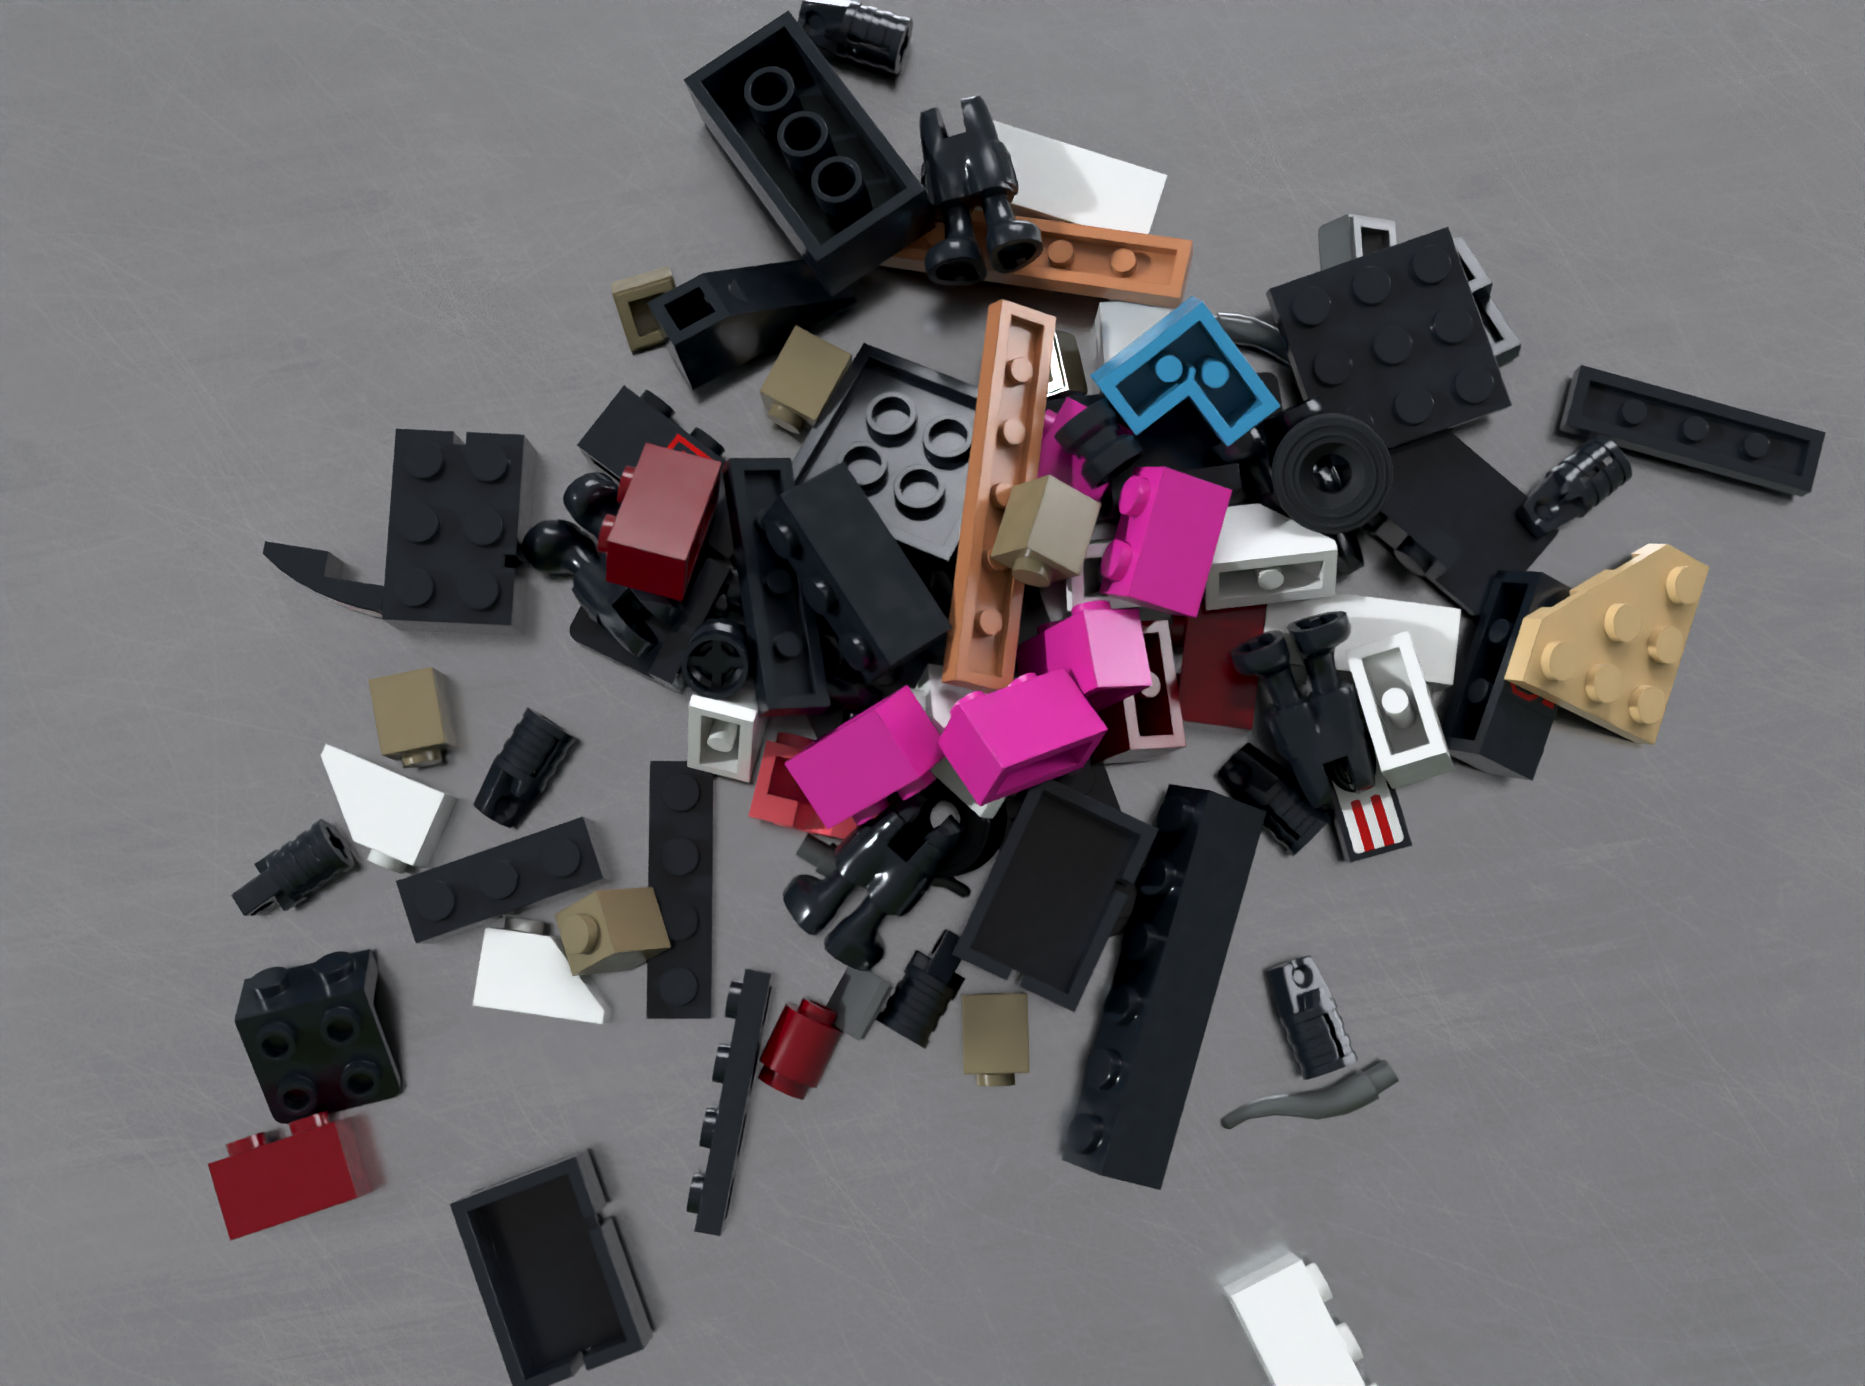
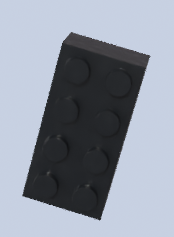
[684,10,937,297]

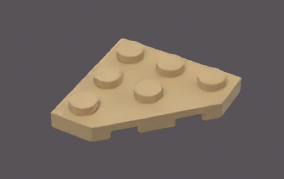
[1504,544,1709,745]

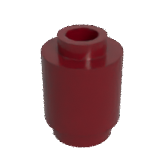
[758,997,844,1100]

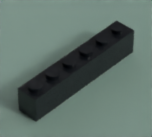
[1062,784,1267,1190]

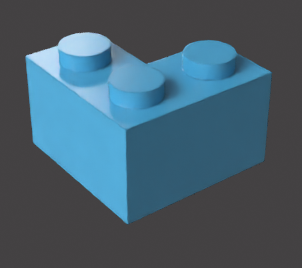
[1090,296,1281,446]

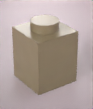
[759,326,853,434]
[990,475,1101,587]
[368,667,458,768]
[555,887,671,976]
[961,992,1030,1086]

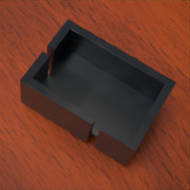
[382,429,537,636]
[952,779,1159,1012]
[450,1150,653,1386]

